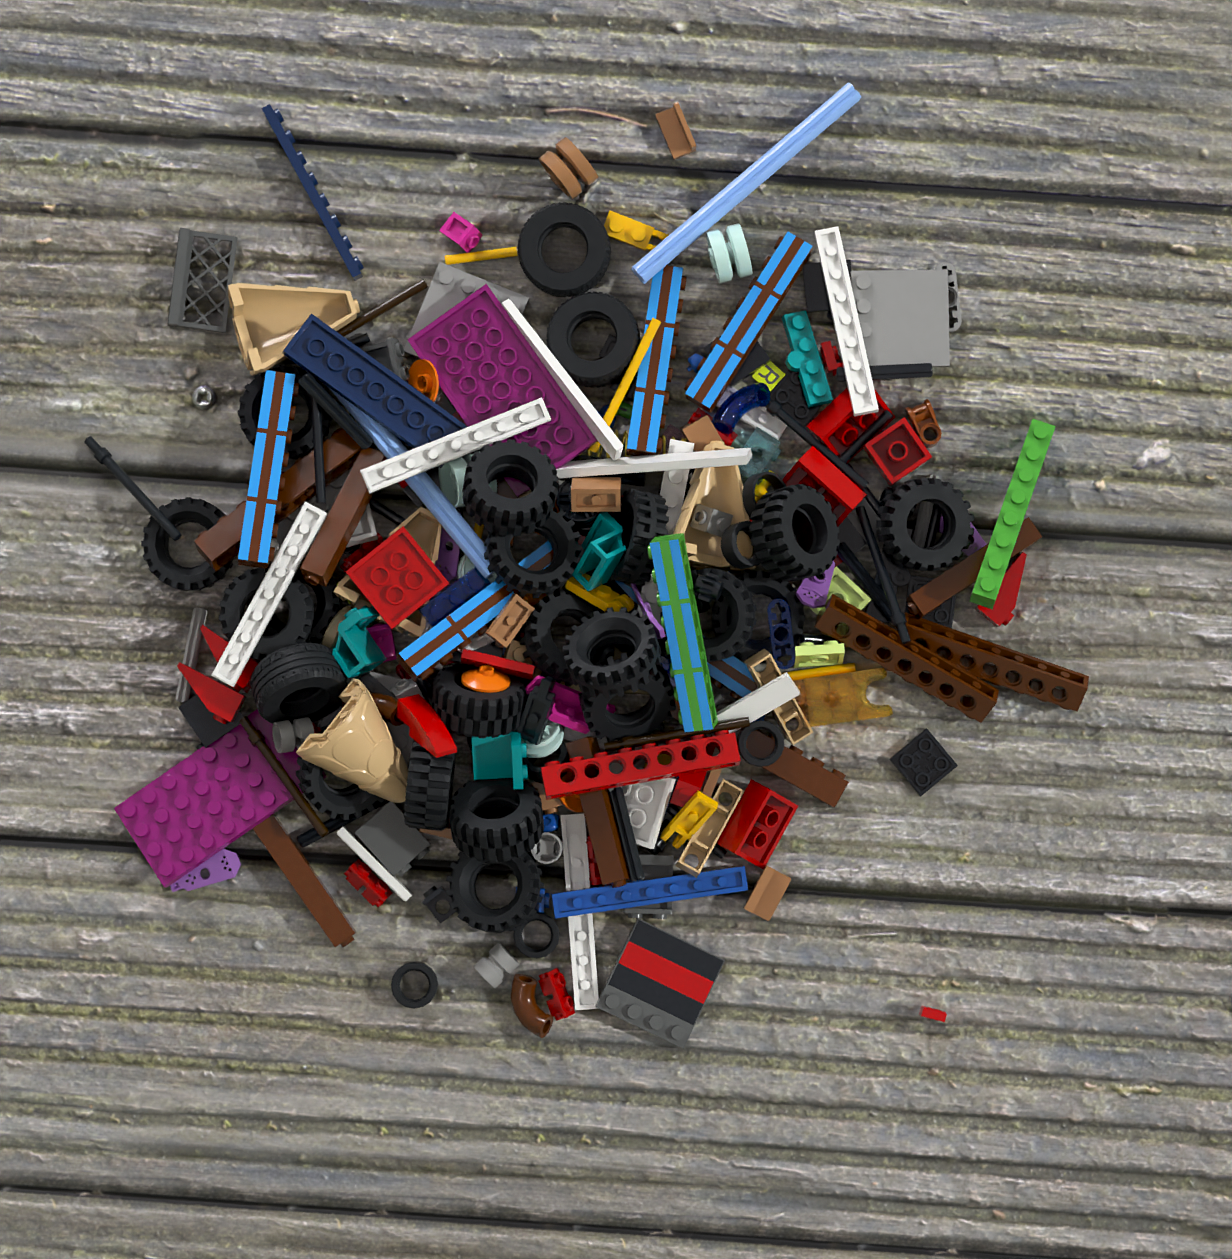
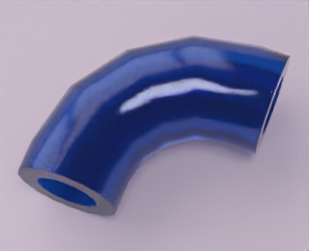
[711,383,770,434]

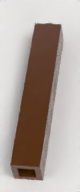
[301,448,387,587]
[906,517,1042,619]
[565,737,630,888]
[253,813,357,948]

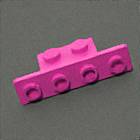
[525,675,616,734]

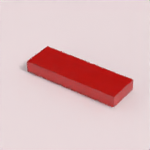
[461,649,535,680]

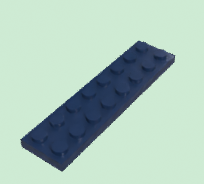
[282,313,468,468]

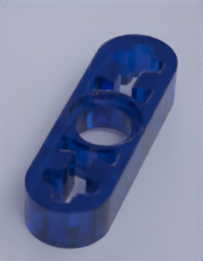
[767,599,795,670]

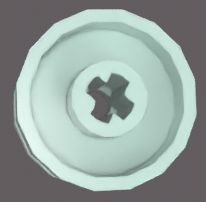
[706,223,753,284]

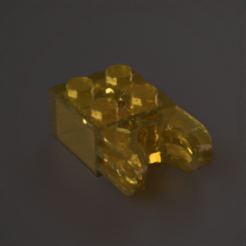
[802,668,893,727]

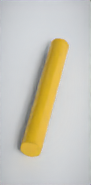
[445,247,518,265]
[782,663,856,681]

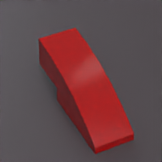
[396,694,457,758]

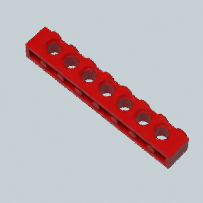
[541,730,741,800]

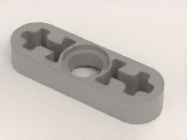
[934,262,962,333]

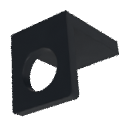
[421,885,457,923]

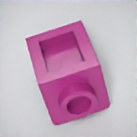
[439,212,482,253]

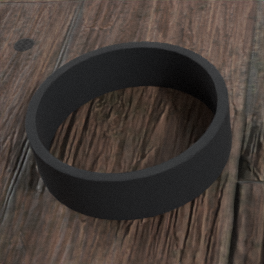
[742,472,786,518]

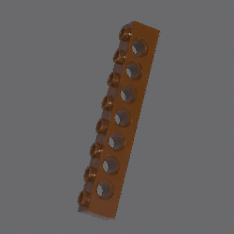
[814,594,999,723]
[905,612,1089,712]

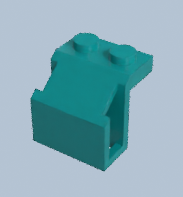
[572,512,626,591]
[332,605,387,678]
[472,732,528,789]

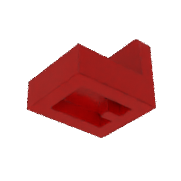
[819,341,843,376]

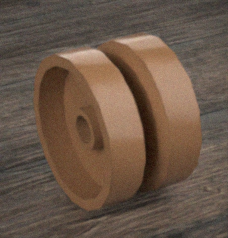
[539,137,598,200]

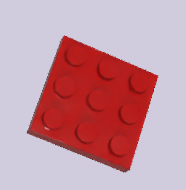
[346,526,449,630]

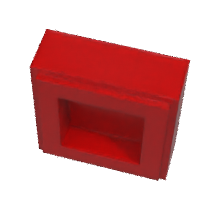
[919,1006,947,1022]

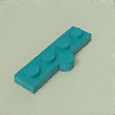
[781,310,833,407]

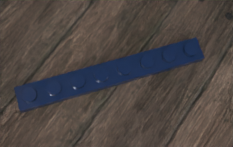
[261,104,364,281]

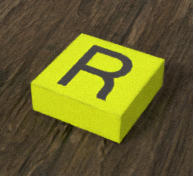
[751,361,786,393]

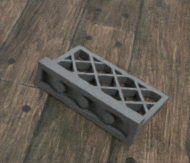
[167,228,238,333]

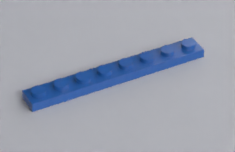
[551,866,748,918]

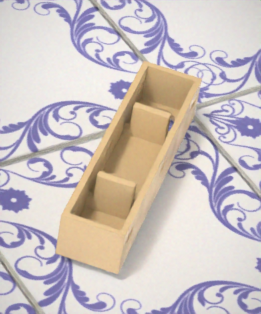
[744,649,813,745]
[675,779,744,878]

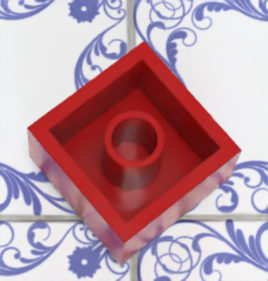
[862,417,932,487]

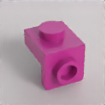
[366,623,397,662]

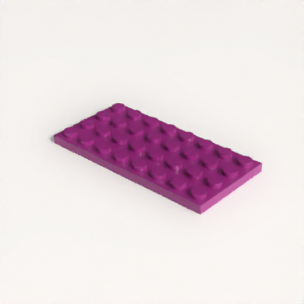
[408,284,598,498]
[114,709,327,888]

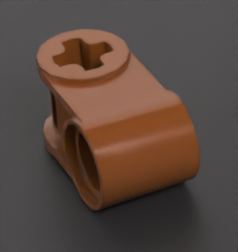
[905,399,942,448]

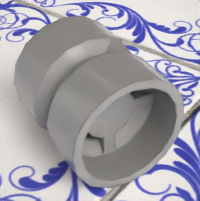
[272,717,314,753]
[531,832,563,864]
[474,942,520,988]

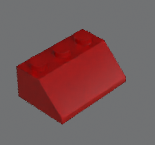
[806,387,895,464]
[782,446,867,527]
[716,779,798,869]

